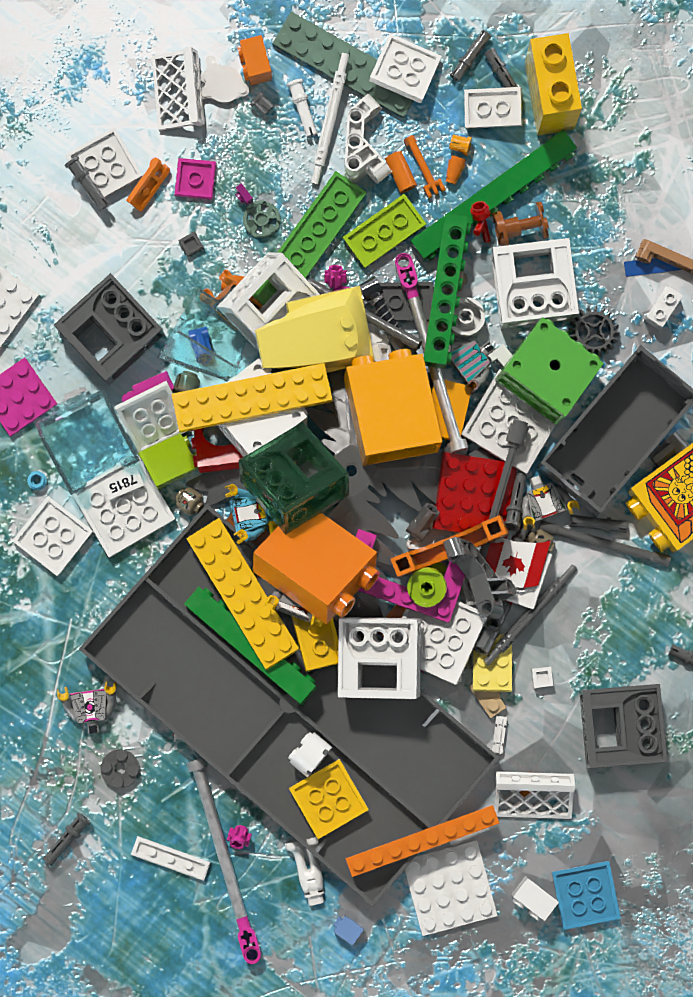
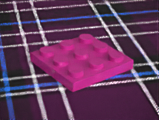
[0,357,58,437]

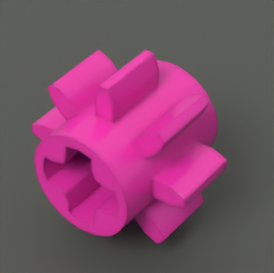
[324,265,347,289]
[227,825,252,849]

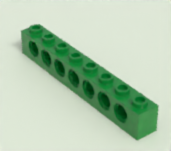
[424,213,471,369]

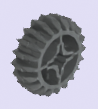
[568,306,620,357]

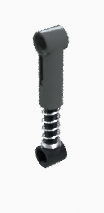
[358,276,433,387]

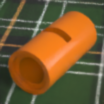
[385,151,417,193]

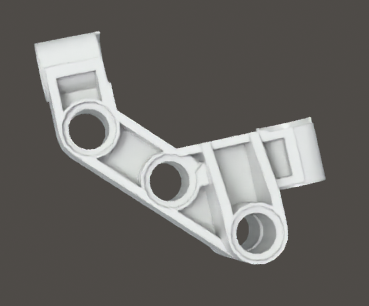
[344,94,392,184]

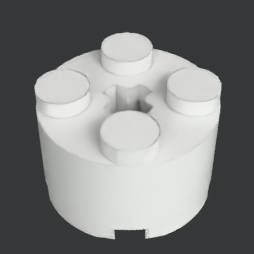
[447,298,485,339]
[288,732,332,778]

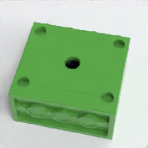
[495,317,604,425]

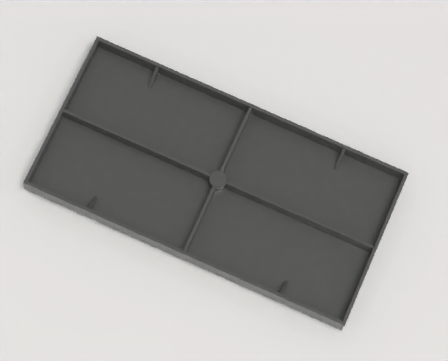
[79,504,500,906]

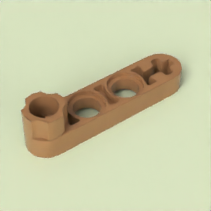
[635,239,693,274]

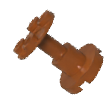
[492,202,549,246]

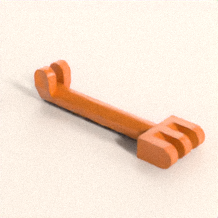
[403,135,446,199]

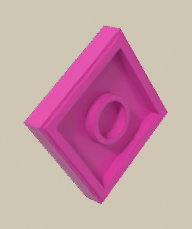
[174,158,216,200]

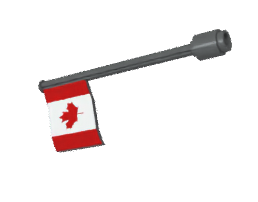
[468,419,551,591]

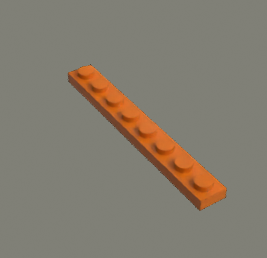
[345,805,499,877]

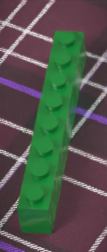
[184,587,317,706]

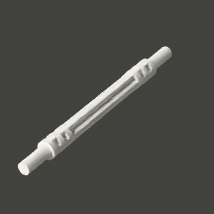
[311,53,349,184]

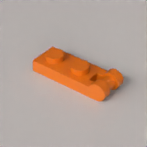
[126,157,170,212]

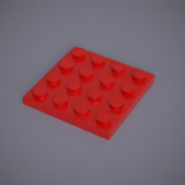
[432,452,517,539]

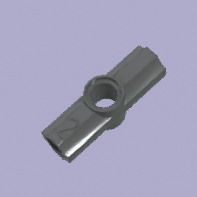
[473,600,511,656]

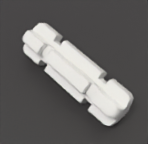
[492,716,507,754]

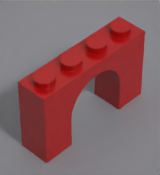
[191,428,245,473]

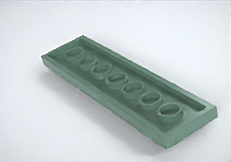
[272,11,414,118]

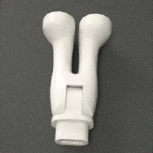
[285,837,324,906]

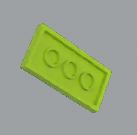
[343,194,426,269]

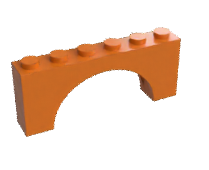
[391,515,509,577]

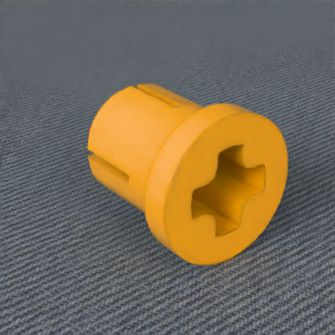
[449,134,472,156]

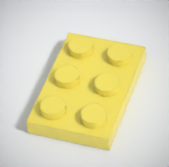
[473,634,512,692]

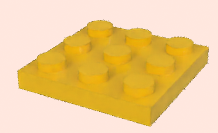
[289,759,369,839]

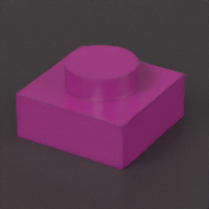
[235,183,253,206]

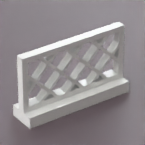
[151,47,205,131]
[494,772,575,819]

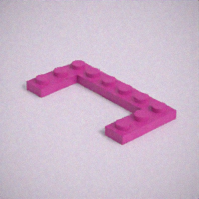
[356,529,465,623]

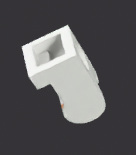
[487,344,512,368]

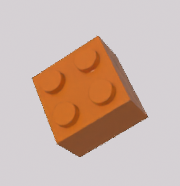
[237,35,272,86]

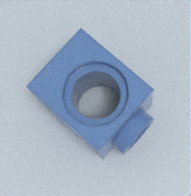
[333,915,364,946]

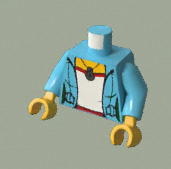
[225,484,277,544]

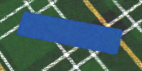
[624,258,682,276]

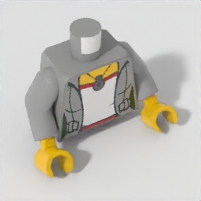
[521,475,580,530]

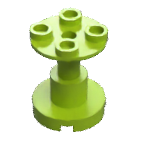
[407,562,447,607]

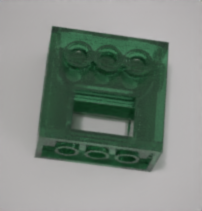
[238,421,349,535]

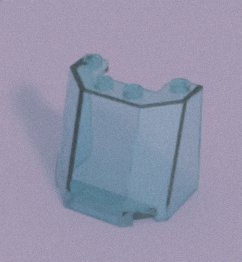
[157,289,250,382]
[35,390,140,495]

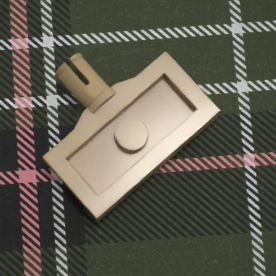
[469,684,507,718]

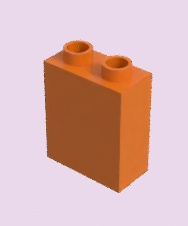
[253,500,380,625]

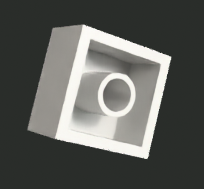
[511,876,559,921]

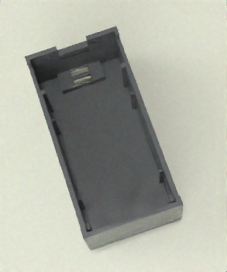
[537,345,693,517]

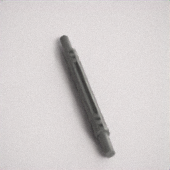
[483,564,578,666]

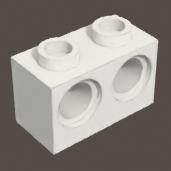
[644,285,683,330]

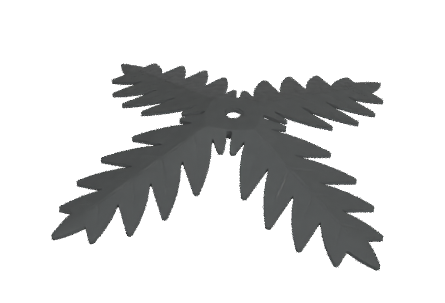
[186,361,502,638]

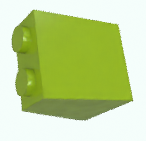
[139,433,198,490]

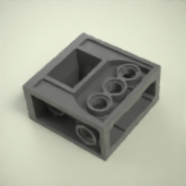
[54,273,165,385]
[579,684,667,768]

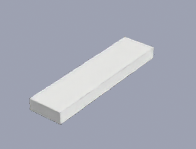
[131,836,211,881]

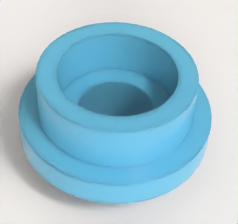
[27,471,47,490]

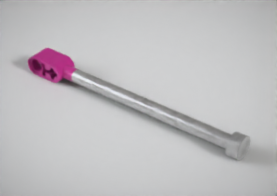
[395,253,468,454]
[186,758,262,964]

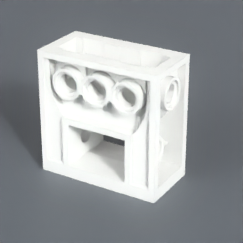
[491,238,579,329]
[217,252,320,352]
[338,617,421,699]

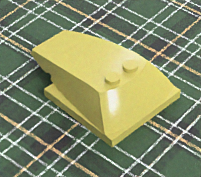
[255,286,375,373]

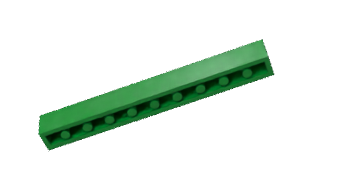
[410,130,577,262]

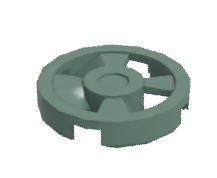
[243,200,281,239]

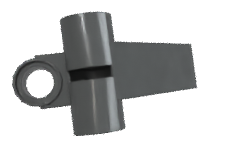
[443,537,516,620]

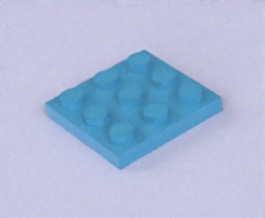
[552,861,621,930]

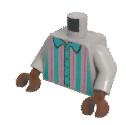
[437,340,495,395]

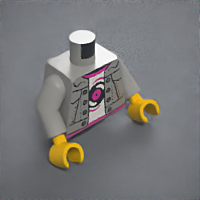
[57,681,117,734]

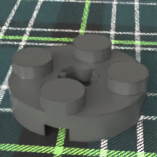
[100,749,139,788]

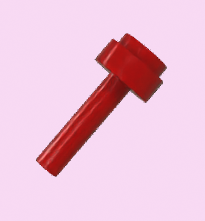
[470,201,491,243]

